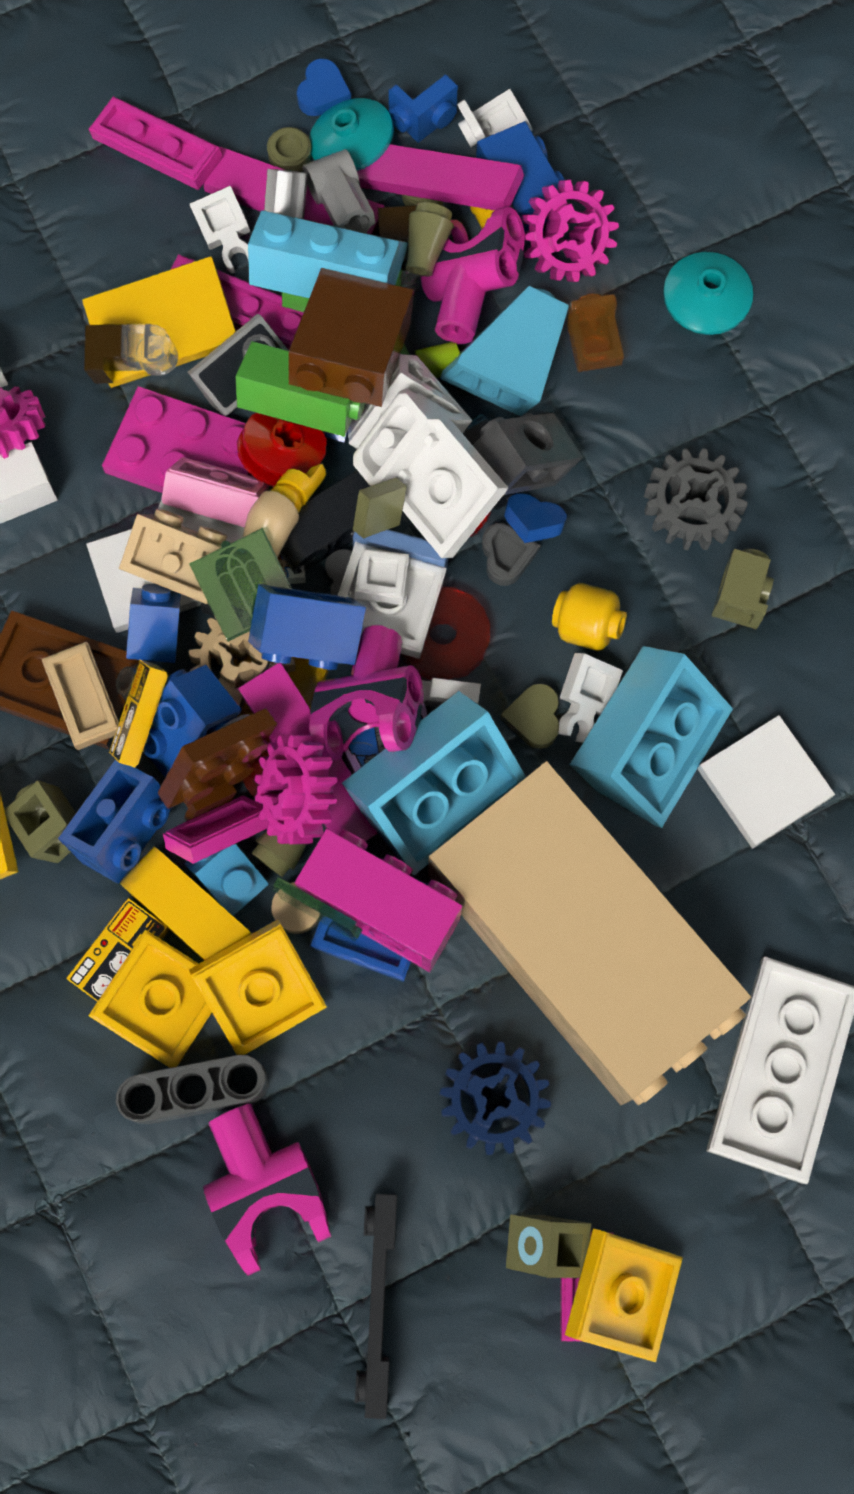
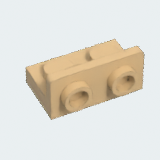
[119,508,238,604]

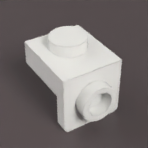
[457,89,533,147]

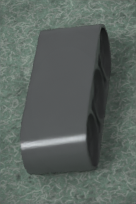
[116,1055,269,1124]

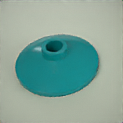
[309,98,394,171]
[663,252,753,335]

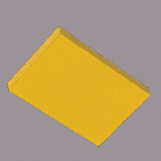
[82,256,236,388]

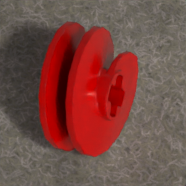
[237,413,327,487]

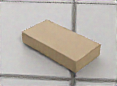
[41,642,119,750]

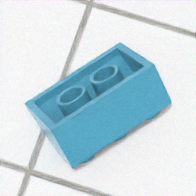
[248,210,408,298]
[570,646,733,828]
[342,691,526,875]

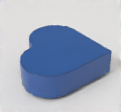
[297,59,351,116]
[504,494,567,543]

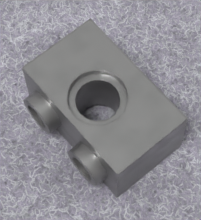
[473,413,583,495]

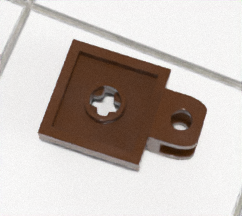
[158,708,277,822]

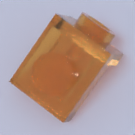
[567,294,624,372]

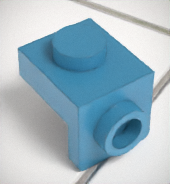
[184,844,269,916]

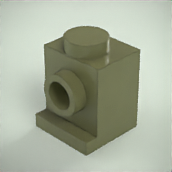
[711,549,774,629]
[4,780,76,863]

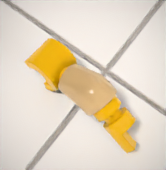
[218,464,326,612]

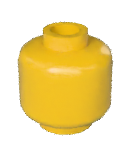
[552,583,627,651]

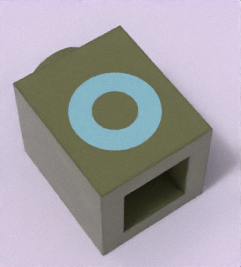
[506,1214,591,1278]

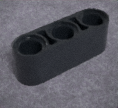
[280,470,370,574]

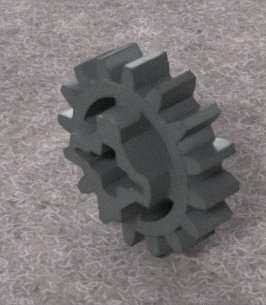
[644,449,748,550]

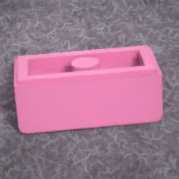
[162,457,269,527]

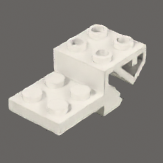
[348,354,509,558]

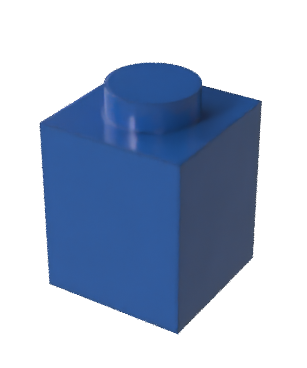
[126,584,181,663]

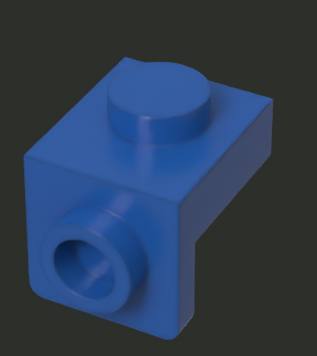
[388,74,458,143]

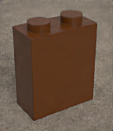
[289,268,414,407]

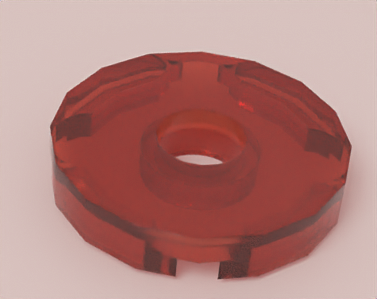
[400,587,490,680]

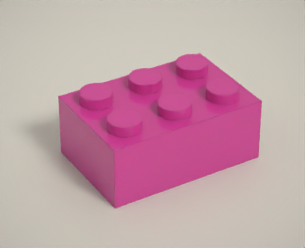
[295,829,462,973]

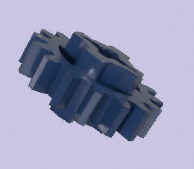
[439,1042,551,1156]

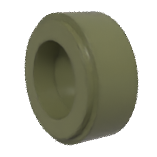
[267,127,312,172]

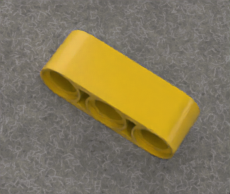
[120,847,252,961]

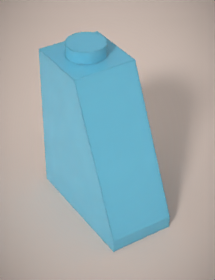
[440,286,569,416]

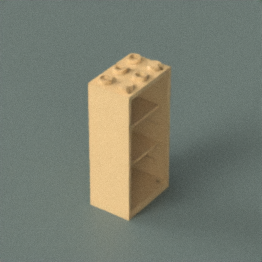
[428,761,752,1106]

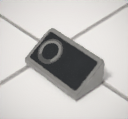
[188,314,289,416]

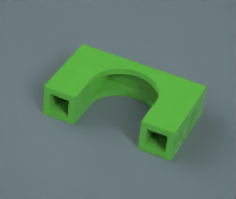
[236,270,402,437]

